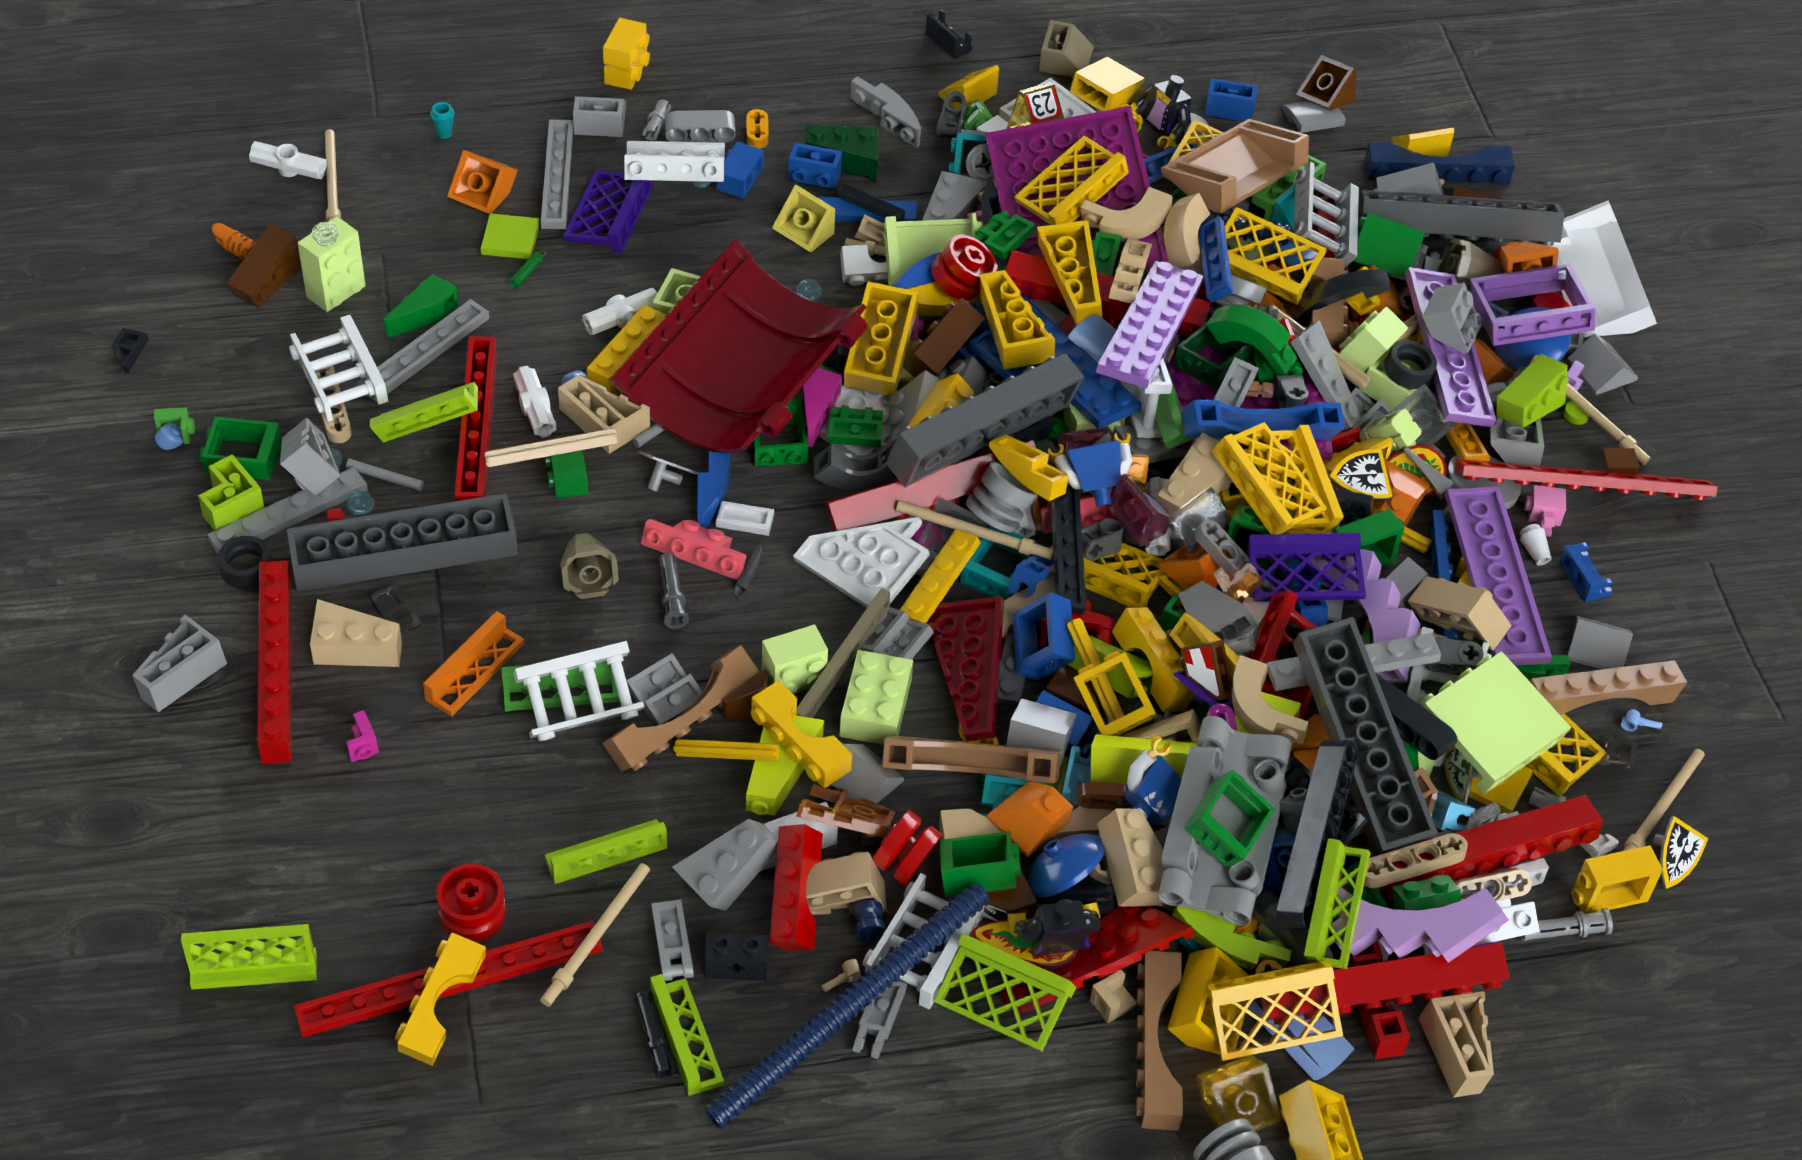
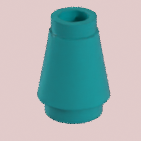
[430,102,455,139]

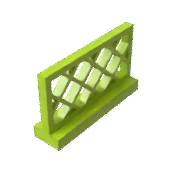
[181,924,317,990]
[934,933,1076,1052]

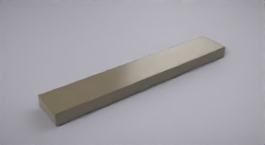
[797,588,890,718]

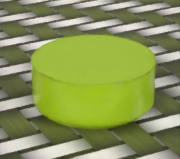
[1564,401,1590,425]

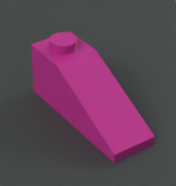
[800,368,842,447]

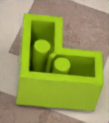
[198,454,264,531]

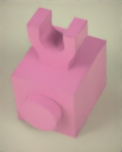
[1524,485,1566,537]

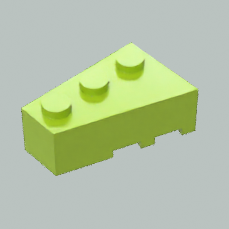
[1497,354,1569,428]

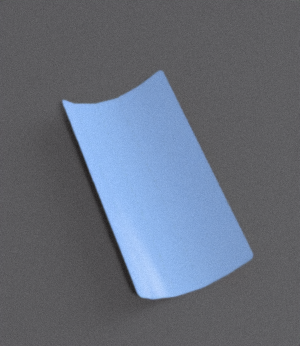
[1068,314,1116,363]
[1240,1001,1354,1080]

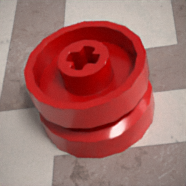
[931,235,998,301]
[873,810,943,887]
[437,864,506,942]

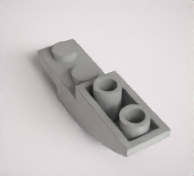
[850,76,921,148]

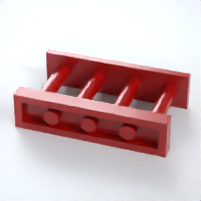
[1248,590,1327,718]

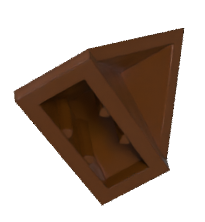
[722,669,768,721]

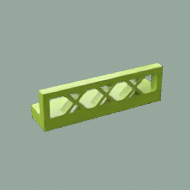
[370,382,478,443]
[545,819,667,884]
[1304,839,1370,969]
[650,974,724,1096]

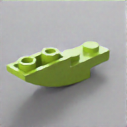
[1172,906,1292,970]

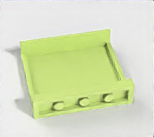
[884,213,982,320]
[1419,651,1571,794]

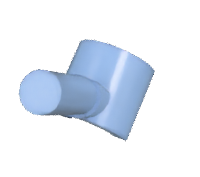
[1621,709,1662,731]

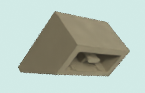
[1039,20,1094,78]

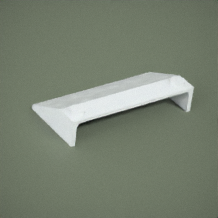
[1552,200,1657,337]

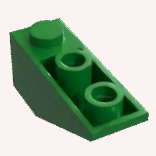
[383,274,458,338]

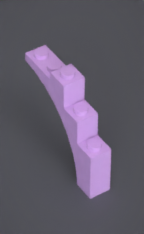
[1311,549,1421,683]
[1332,887,1509,963]

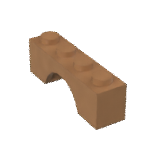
[1309,256,1348,350]

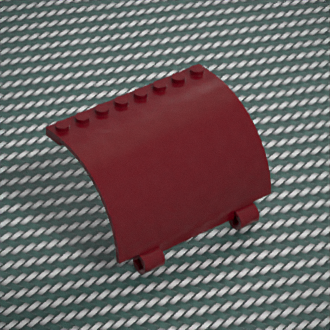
[608,239,868,454]

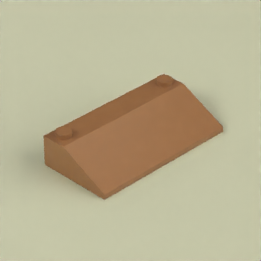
[1161,119,1309,213]

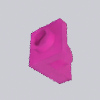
[346,710,379,762]

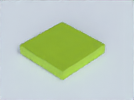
[481,213,540,259]

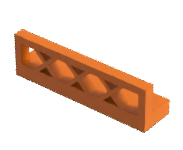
[423,611,524,717]

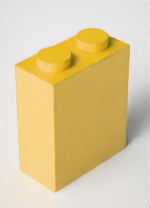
[1070,57,1145,111]

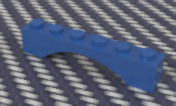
[1181,400,1345,440]

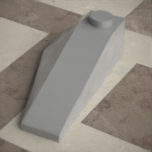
[1489,417,1544,466]

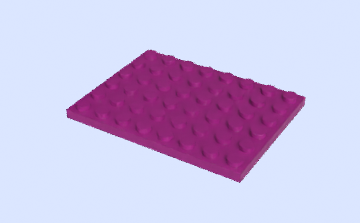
[985,106,1169,300]

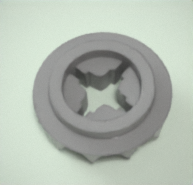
[966,144,994,181]

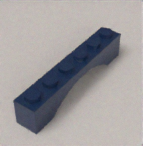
[1365,142,1515,183]

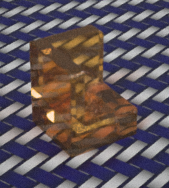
[1213,562,1264,602]

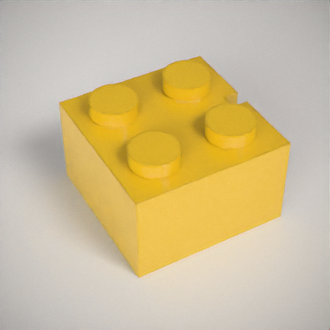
[603,17,650,90]

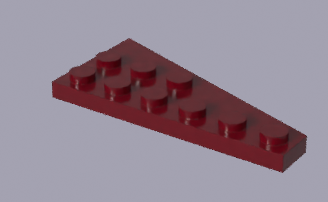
[927,596,1004,741]

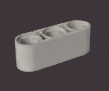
[665,110,736,143]

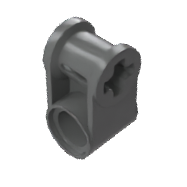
[936,91,967,138]
[1272,375,1309,409]
[1082,518,1124,561]
[1426,637,1483,674]

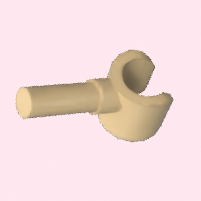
[821,959,861,992]

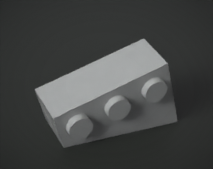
[922,171,988,221]
[889,370,940,442]
[132,615,227,712]
[673,819,778,911]

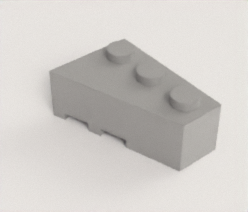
[280,418,341,496]

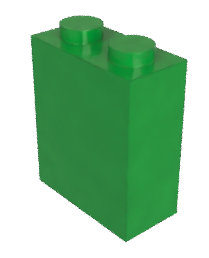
[1353,213,1425,280]

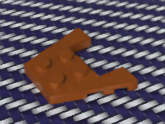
[796,781,896,838]

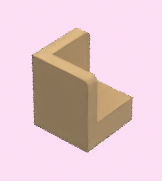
[1090,969,1136,1023]

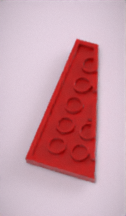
[1000,906,1195,1014]

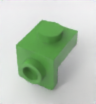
[963,99,993,131]
[154,407,195,444]

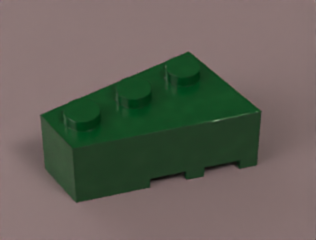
[805,125,878,182]

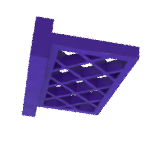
[563,170,653,253]
[1247,533,1366,602]

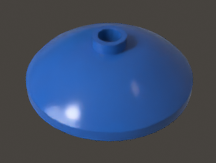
[1494,307,1571,373]
[1026,833,1105,897]

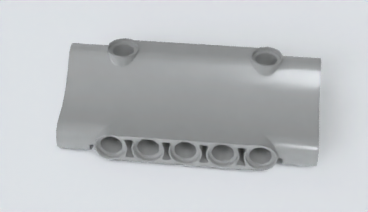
[1158,716,1292,926]

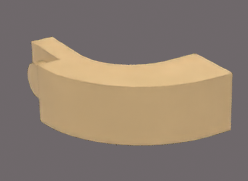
[1081,187,1172,242]
[1164,193,1210,283]
[1232,655,1308,744]

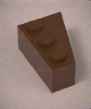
[226,223,302,308]
[903,298,985,378]

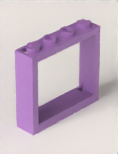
[1470,263,1595,346]

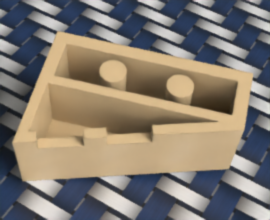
[558,375,650,454]
[1158,432,1233,522]
[310,599,402,667]

